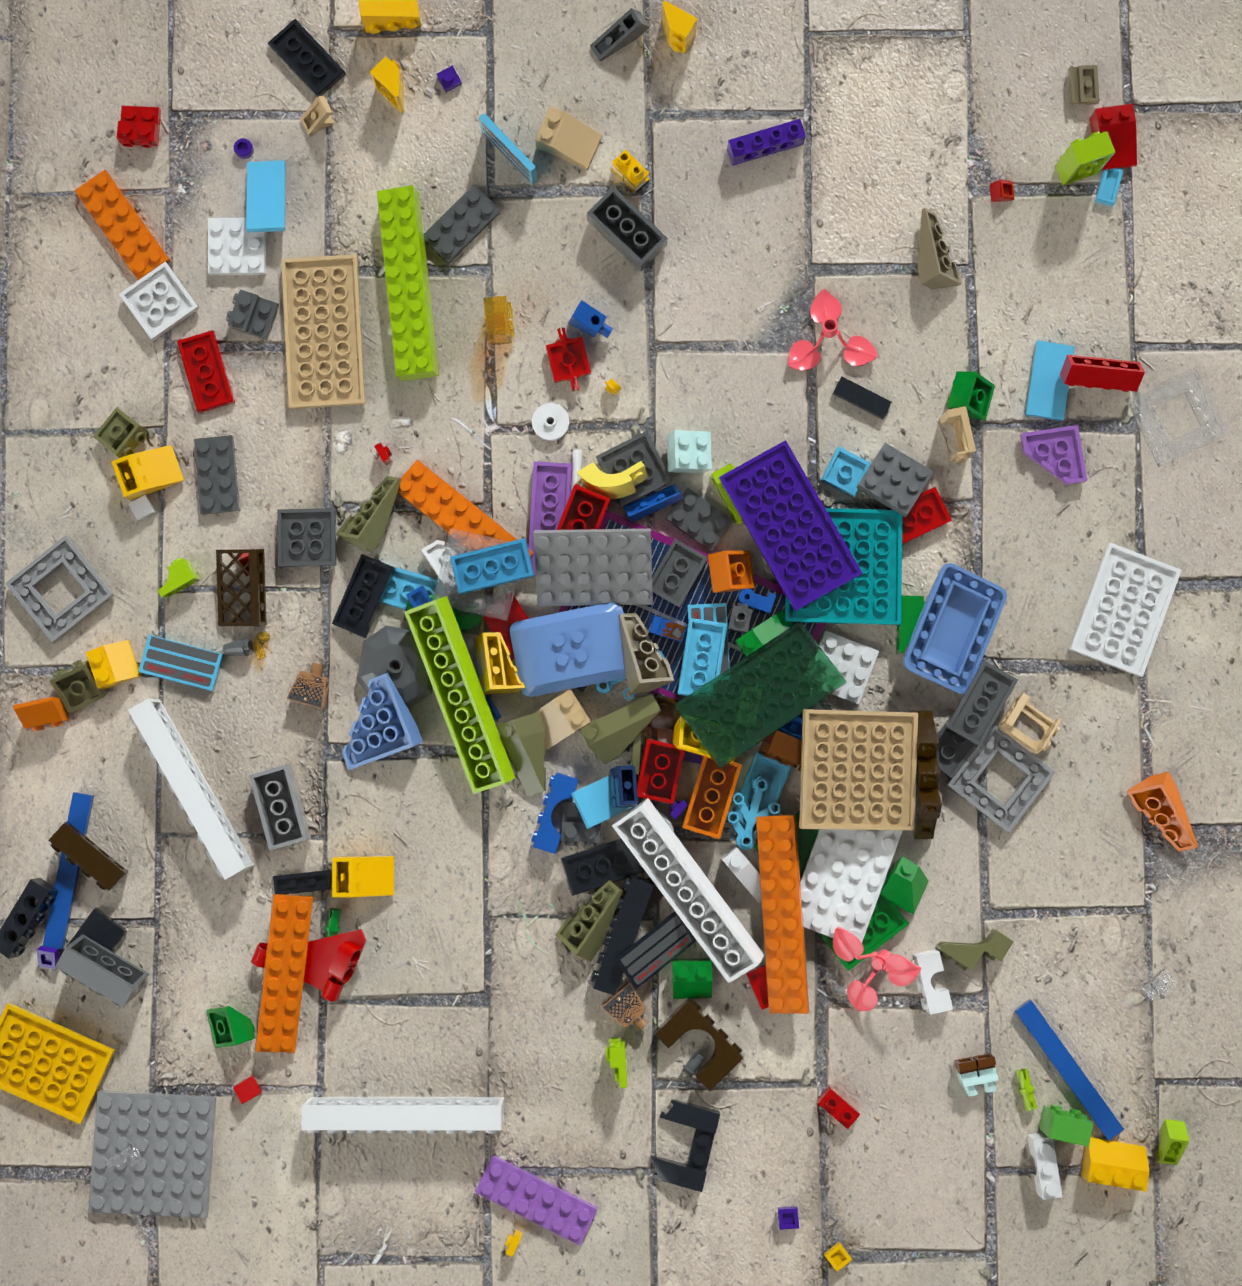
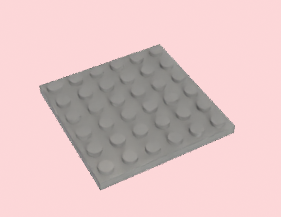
[88,1090,217,1218]

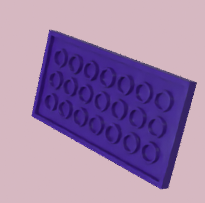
[718,440,863,611]

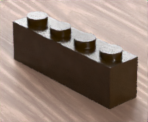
[48,821,128,891]

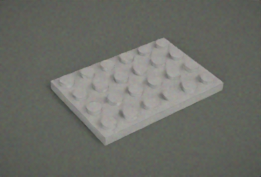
[533,529,653,606]

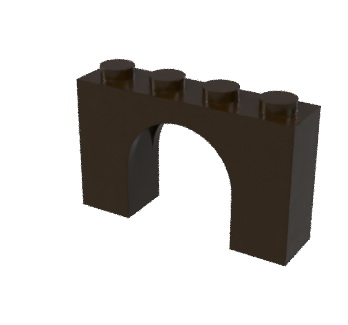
[655,999,743,1091]

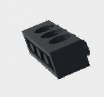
[0,878,59,959]

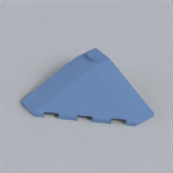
[342,673,423,770]

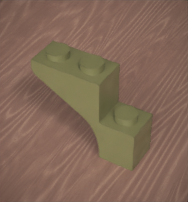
[936,929,1014,971]

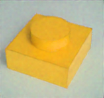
[504,1229,522,1257]
[824,1242,852,1272]

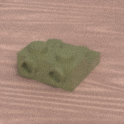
[93,407,148,458]
[50,659,105,714]

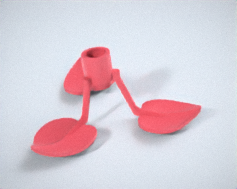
[788,289,877,371]
[833,927,921,1011]

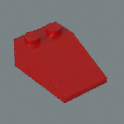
[1089,104,1137,171]

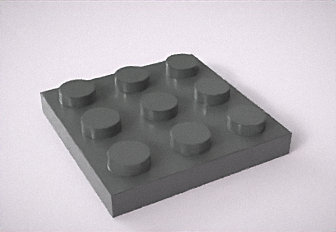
[596,431,672,508]
[856,443,934,518]
[277,508,337,567]

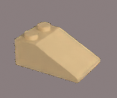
[535,106,602,170]
[533,689,591,751]

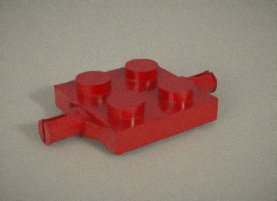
[546,327,591,392]

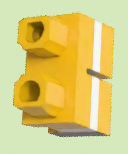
[611,149,649,194]

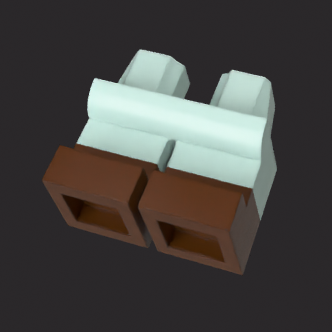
[954,1053,999,1096]

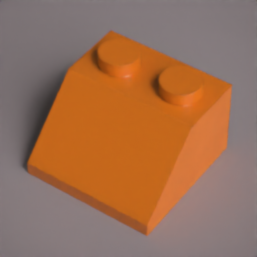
[708,551,755,593]
[13,697,69,732]

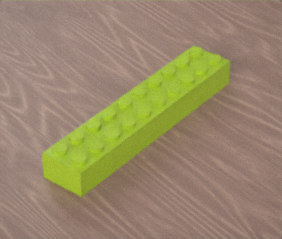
[377,185,439,381]
[404,596,516,794]

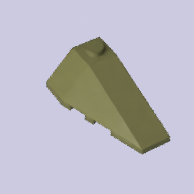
[336,476,401,553]
[580,694,661,764]
[556,880,622,962]

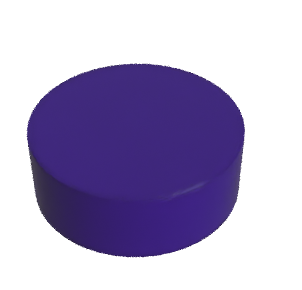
[234,138,254,159]

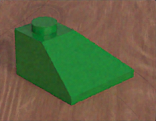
[879,856,929,915]
[206,1006,255,1048]

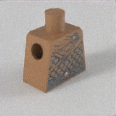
[287,662,329,709]
[601,981,648,1031]

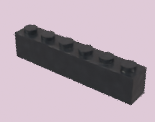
[590,874,654,996]

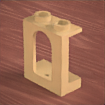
[939,406,976,464]
[998,693,1062,754]

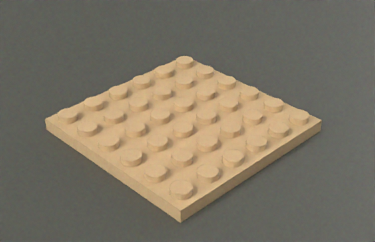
[799,709,918,830]

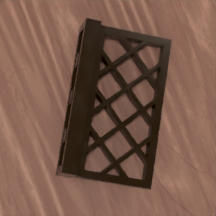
[216,549,267,627]

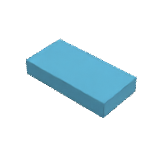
[1094,168,1124,207]

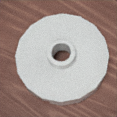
[532,403,569,441]

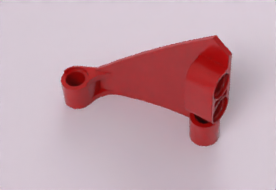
[251,929,367,1002]

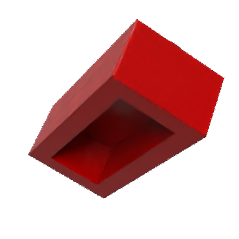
[816,1086,860,1130]

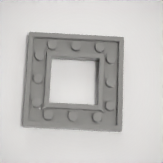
[5,535,115,643]
[946,724,1056,833]

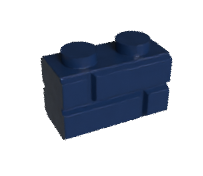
[610,766,638,808]

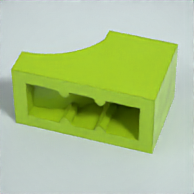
[157,558,200,599]
[1156,1119,1189,1165]

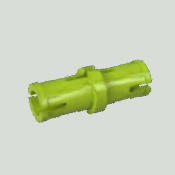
[1016,1068,1038,1111]

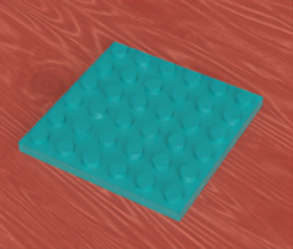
[785,508,902,625]

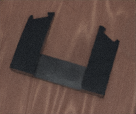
[650,1099,720,1192]

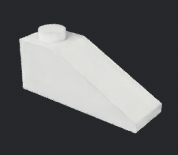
[721,846,762,903]

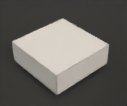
[129,495,156,521]

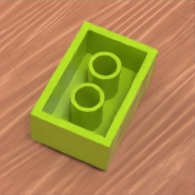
[1055,131,1115,186]

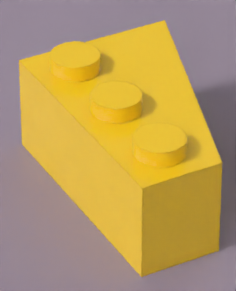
[358,0,422,34]
[474,632,525,695]

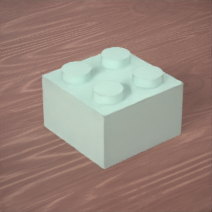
[667,430,712,474]

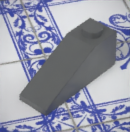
[590,8,650,61]

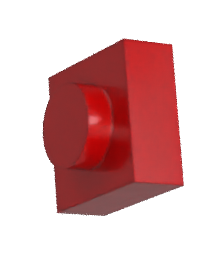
[374,442,392,465]

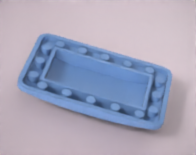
[903,563,1007,694]
[510,602,626,697]

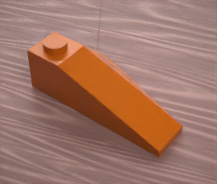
[1127,771,1198,852]

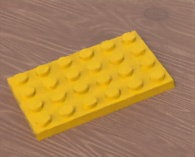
[0,1003,115,1124]

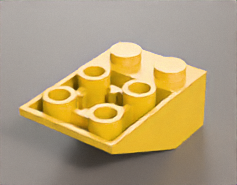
[111,445,185,501]
[332,856,395,897]

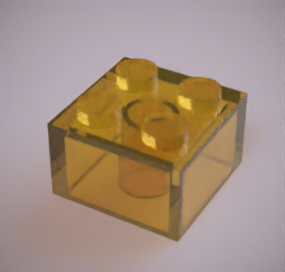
[483,296,515,345]

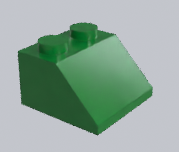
[947,371,995,421]
[672,958,712,999]

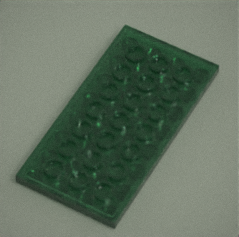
[674,622,847,769]

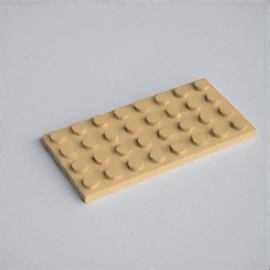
[281,254,366,409]

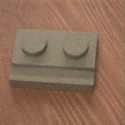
[1068,65,1100,105]

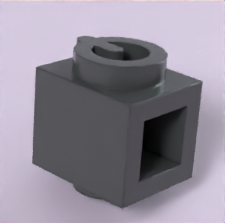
[728,603,752,634]

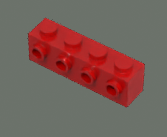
[1060,355,1145,392]

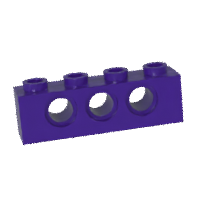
[727,119,806,166]

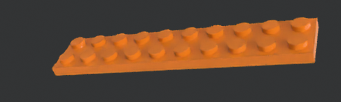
[756,815,809,1014]

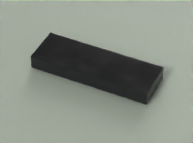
[832,376,892,420]
[273,869,332,895]

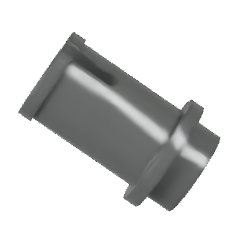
[682,1051,705,1077]

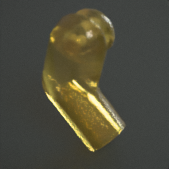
[253,632,270,660]

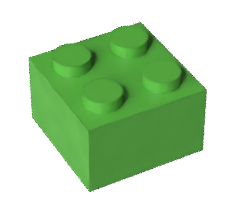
[1039,1104,1093,1147]

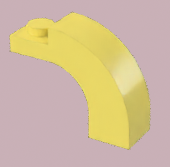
[577,461,648,499]

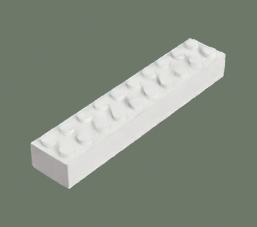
[128,698,254,880]
[612,798,764,983]
[301,1097,504,1134]

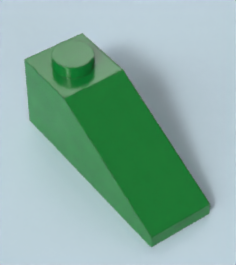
[896,595,925,654]
[735,610,793,657]

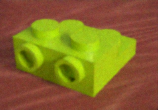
[606,1037,628,1088]

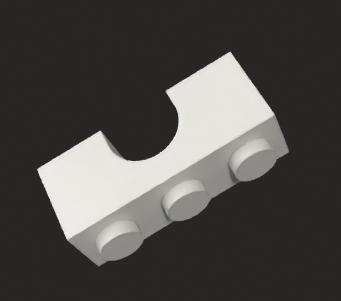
[912,949,953,1015]
[1027,1132,1063,1200]

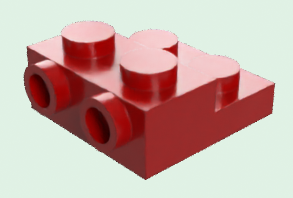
[117,105,161,148]

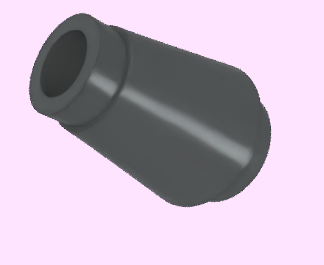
[223,637,254,656]

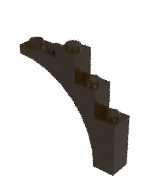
[912,711,942,839]

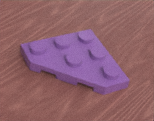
[1020,425,1087,485]

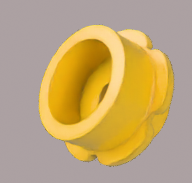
[605,378,622,395]

